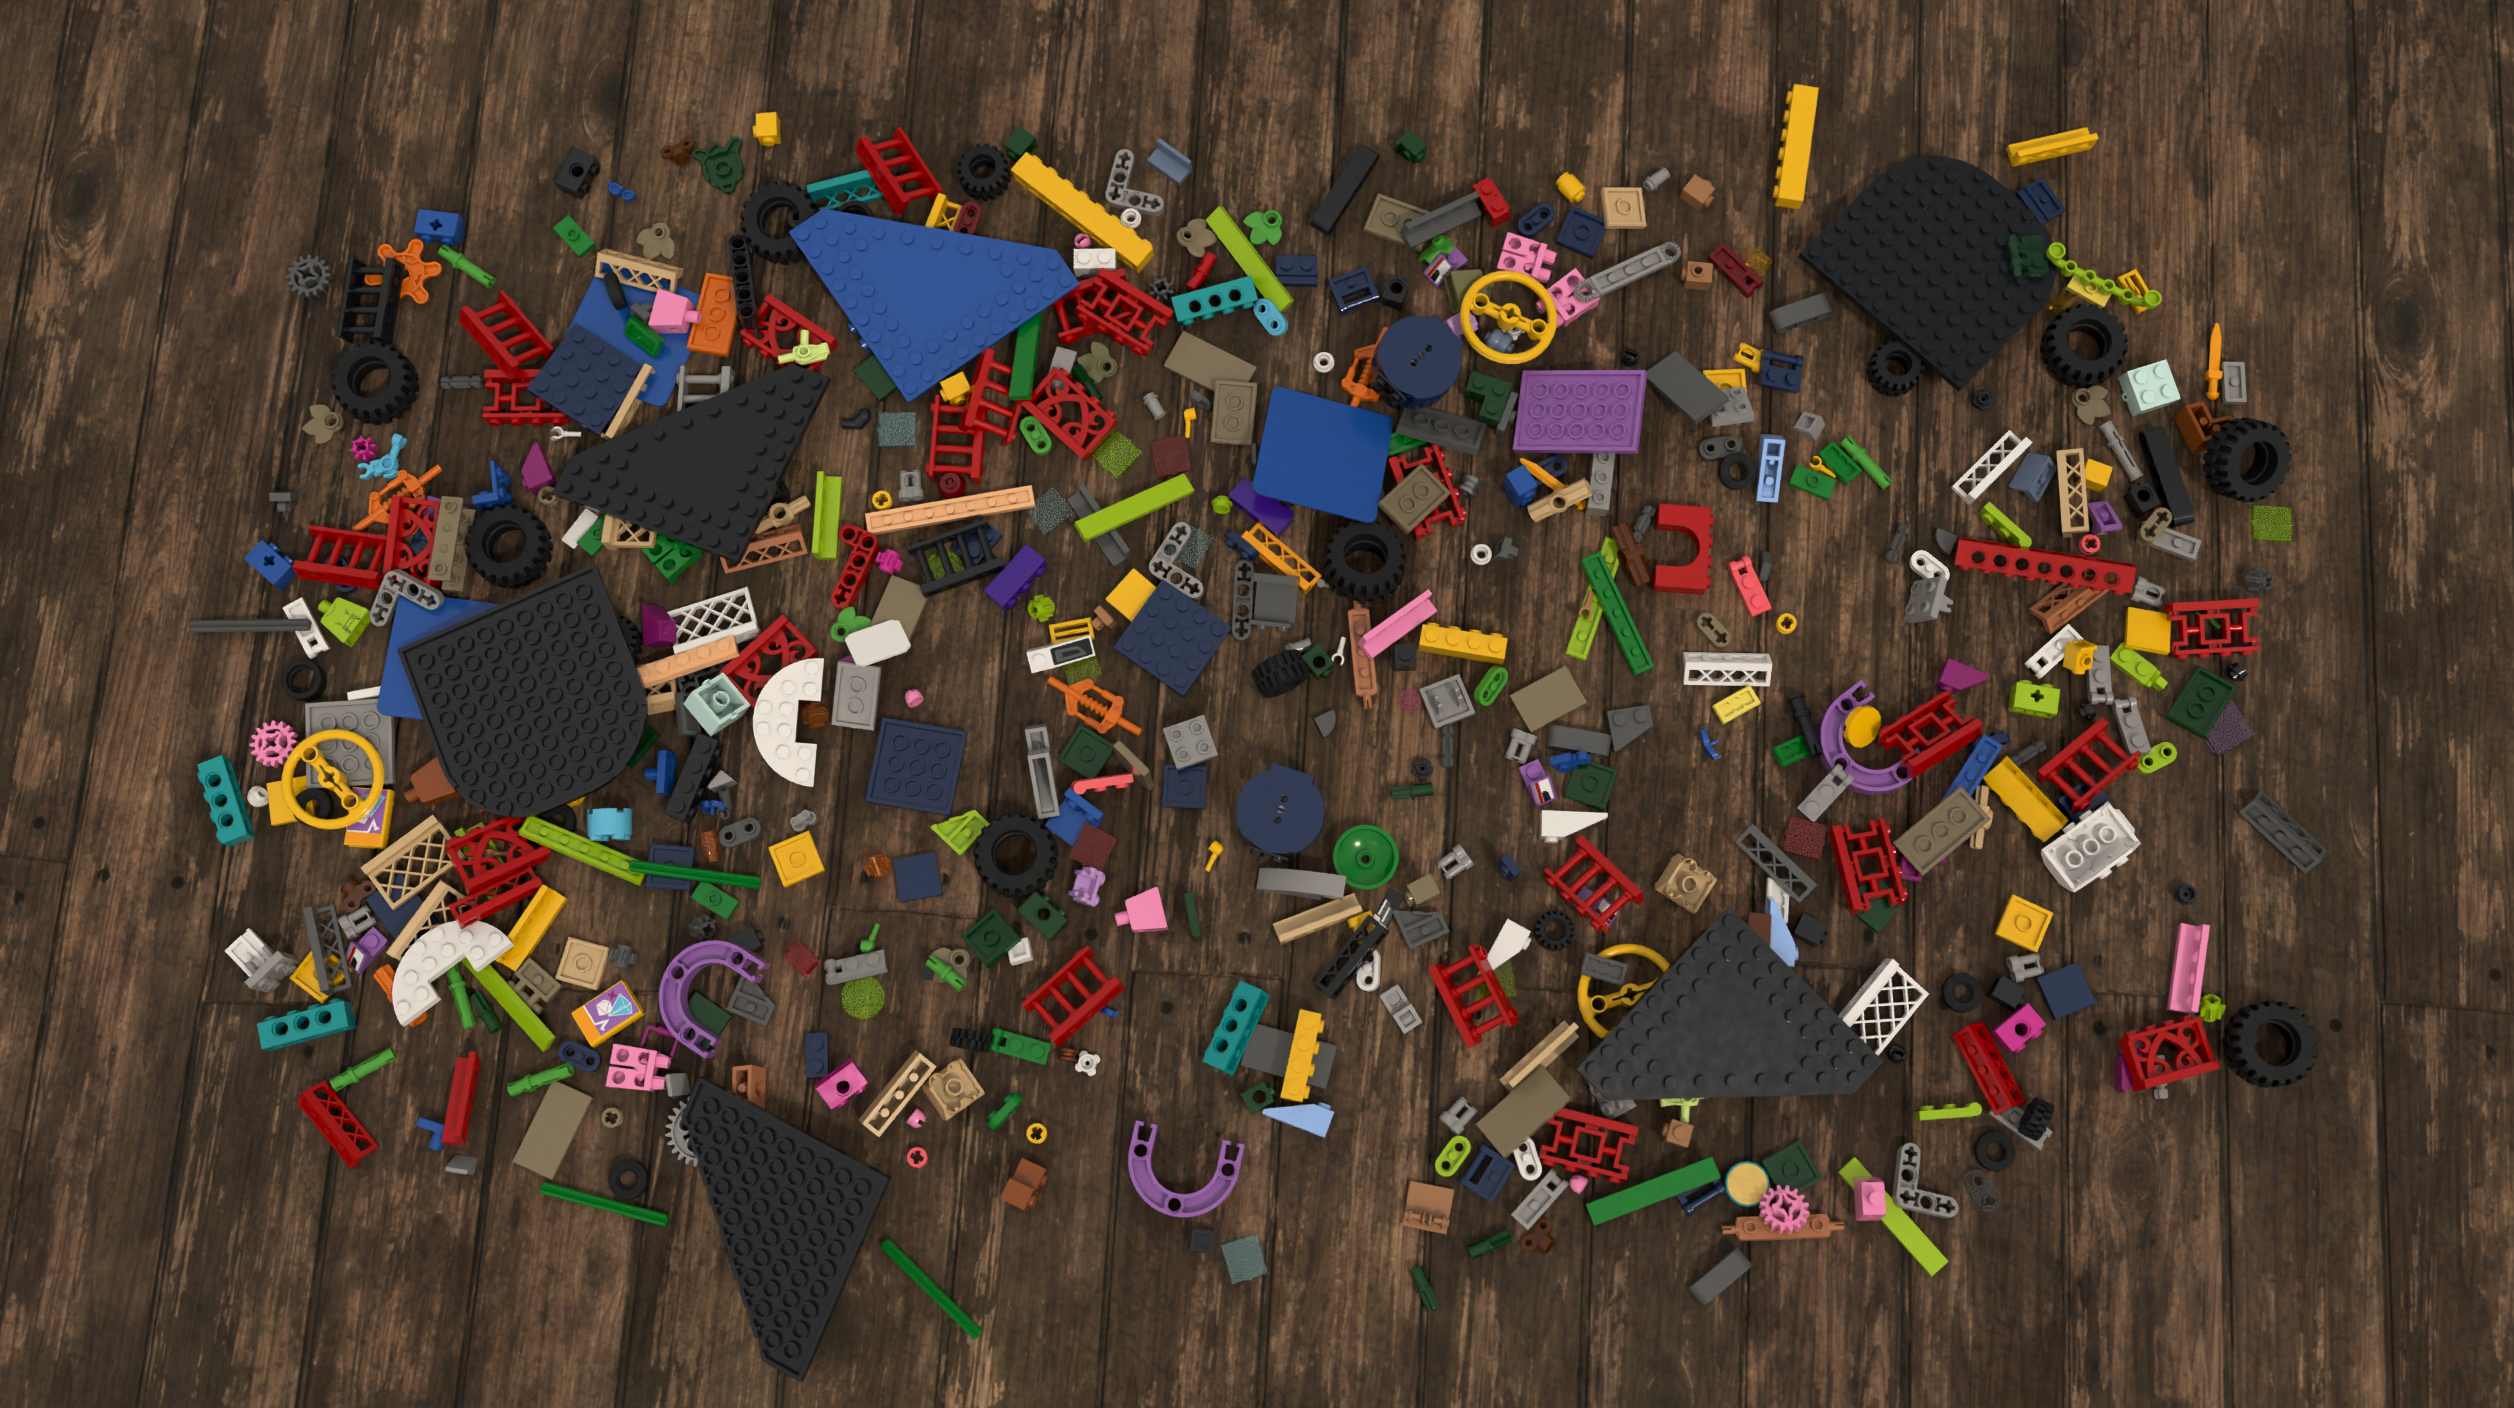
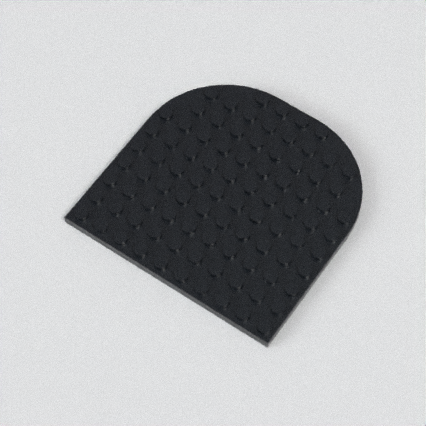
[1798,156,2057,392]
[397,563,648,818]

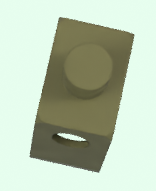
[1442,269,1495,314]

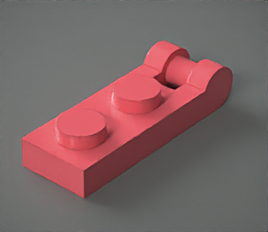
[1727,555,1772,618]
[1070,772,1134,794]

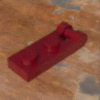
[1707,243,1764,298]

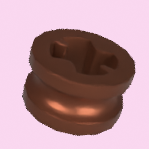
[1057,1048,1079,1062]

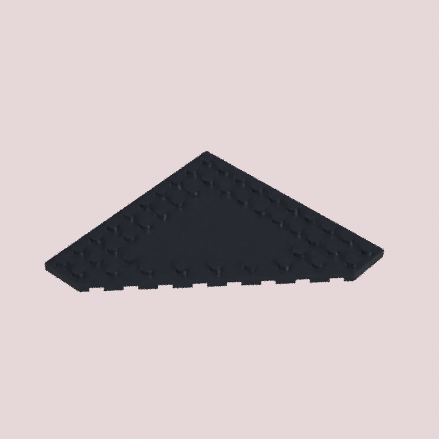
[552,364,831,564]
[1575,906,1884,1100]
[682,1076,892,1382]

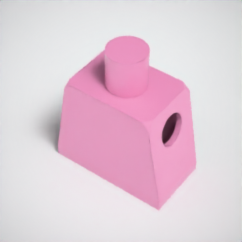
[648,289,702,334]
[1115,887,1168,933]
[1853,1177,1886,1221]

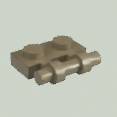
[507,957,563,1015]

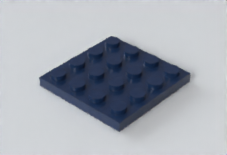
[527,323,643,437]
[1113,579,1232,697]
[865,718,968,817]

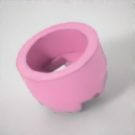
[1074,233,1091,249]
[905,689,924,707]
[906,1108,926,1128]
[1569,1175,1589,1195]

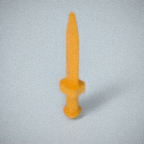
[2205,323,2223,400]
[1520,458,1587,510]

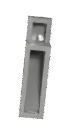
[1025,723,1060,819]
[1256,868,1346,900]

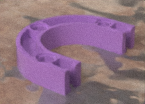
[1817,680,1921,795]
[659,940,771,1058]
[1128,1120,1245,1217]

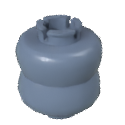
[1483,328,1515,354]

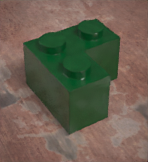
[1464,370,1512,429]

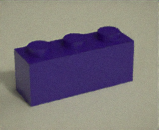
[1229,477,1294,539]
[984,544,1047,612]

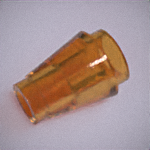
[698,830,720,863]

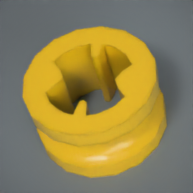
[872,491,893,511]
[1776,613,1797,634]
[1027,1123,1047,1144]

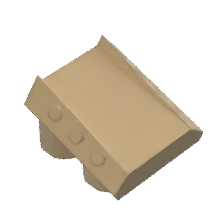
[1655,853,1717,915]
[921,1058,985,1121]

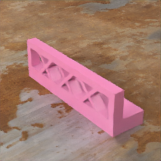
[1357,589,1437,660]
[2167,923,2210,1015]

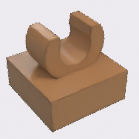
[1091,605,1118,631]

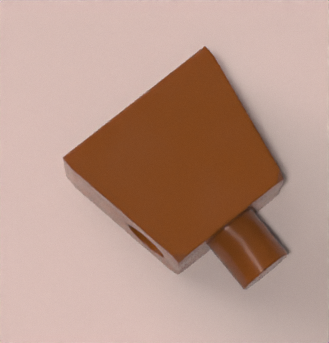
[404,757,461,806]

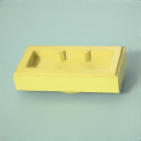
[2065,275,2112,309]
[1712,685,1761,725]

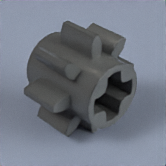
[1149,277,1174,303]
[2244,567,2273,595]
[688,913,717,942]
[608,944,638,969]

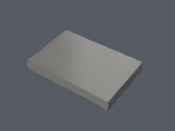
[831,661,882,731]

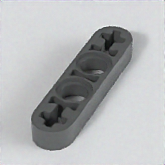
[1232,560,1254,643]

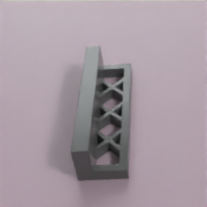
[1400,191,1482,250]
[1067,483,1132,569]
[2239,789,2327,873]
[1734,824,1817,904]
[303,904,353,996]

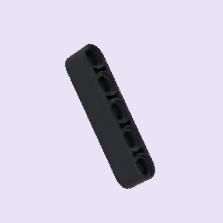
[1310,144,1380,236]
[728,234,760,330]
[2138,426,2195,528]

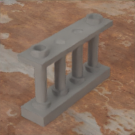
[676,366,735,412]

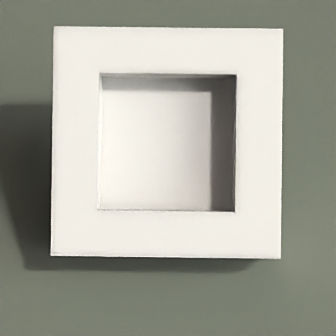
[1008,937,1033,966]

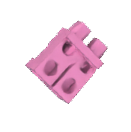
[1496,232,1557,283]
[1535,268,1600,328]
[606,1044,671,1092]

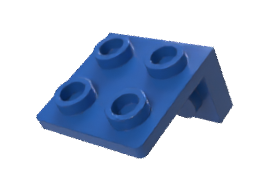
[472,460,513,515]
[1045,788,1105,851]

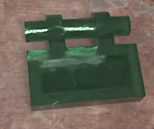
[2007,235,2049,277]

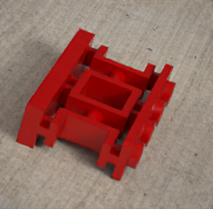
[1075,267,1174,357]
[482,369,571,427]
[1388,444,1467,541]
[2165,598,2261,659]
[1878,690,1983,779]
[1828,818,1908,915]
[1538,1108,1639,1184]

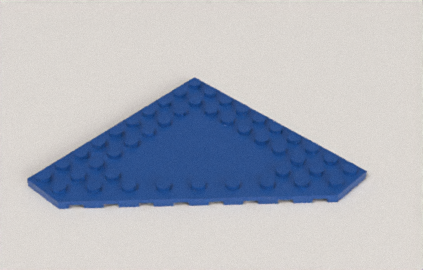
[789,209,1080,404]

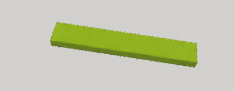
[1206,206,1294,313]
[1074,473,1194,542]
[1565,537,1619,661]
[519,816,646,886]
[461,957,555,1052]
[1837,1157,1949,1276]

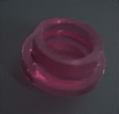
[1399,690,1421,711]

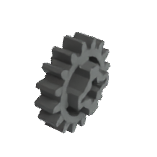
[286,254,334,300]

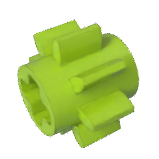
[1028,594,1055,622]
[2198,994,2226,1022]

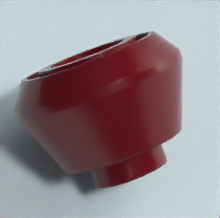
[937,473,966,499]

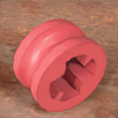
[2078,534,2101,556]
[907,1147,928,1168]

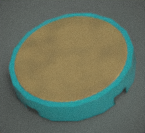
[1724,1161,1770,1207]

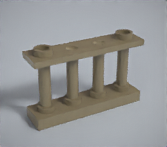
[428,496,478,593]

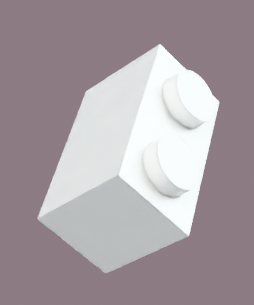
[1074,248,1117,278]

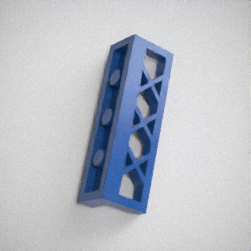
[1940,734,2003,803]

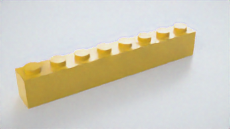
[1011,152,1154,274]

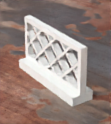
[667,587,761,654]
[1838,959,1929,1056]

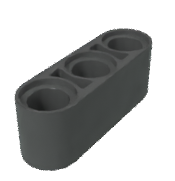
[1769,293,1833,334]
[1546,725,1612,758]
[1688,1247,1752,1306]

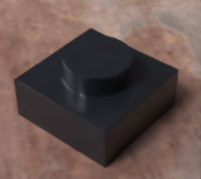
[1190,1228,1215,1254]

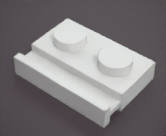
[225,928,269,977]

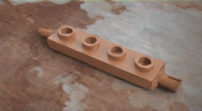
[1348,600,1377,710]
[1721,1214,1844,1241]

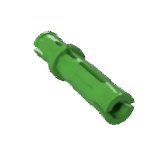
[438,244,496,289]
[1839,435,1893,490]
[445,963,477,1030]
[330,1047,398,1092]
[507,1062,574,1096]

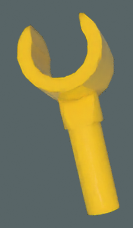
[1184,408,1197,438]
[1809,456,1836,479]
[1205,841,1223,872]

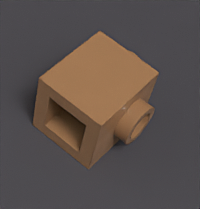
[1680,175,1715,212]
[1681,261,1713,291]
[1661,1119,1694,1148]

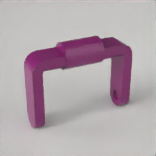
[639,1025,680,1059]

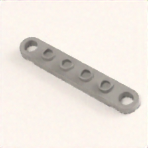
[1574,242,1681,303]

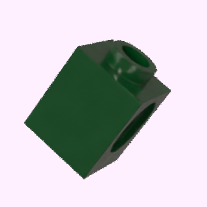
[1004,126,1037,162]
[1302,644,1334,681]
[1240,1082,1276,1115]

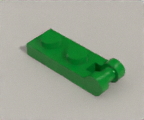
[989,1028,1052,1066]

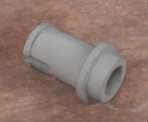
[1643,167,1670,192]
[1143,392,1167,420]
[1284,638,1312,654]

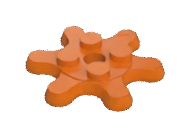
[365,239,442,304]

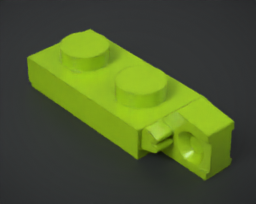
[2110,642,2168,692]

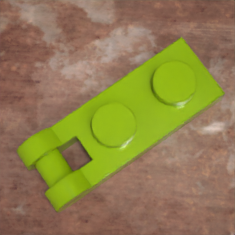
[1978,502,2032,547]
[1914,1102,1982,1121]

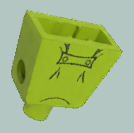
[318,597,371,648]

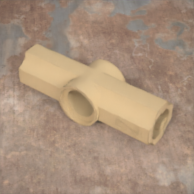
[1527,478,1593,522]

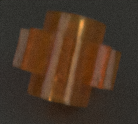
[801,702,829,729]
[864,853,892,880]

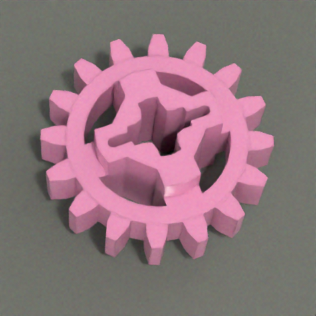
[250,720,300,768]
[1759,1185,1810,1235]

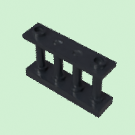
[337,257,405,344]
[906,518,1005,599]

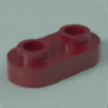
[953,202,981,235]

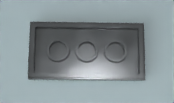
[1646,351,1729,425]
[1396,406,1487,456]
[1240,1024,1337,1089]

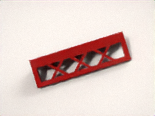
[448,866,543,930]
[1953,1022,2026,1116]
[441,1051,481,1145]
[297,1080,379,1170]

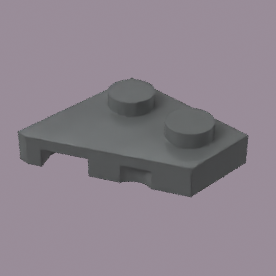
[1606,705,1653,753]
[1392,910,1450,951]
[726,975,777,1027]

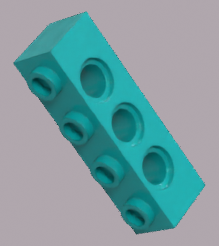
[1170,276,1258,326]
[197,755,256,847]
[1203,981,1270,1076]
[257,998,356,1051]

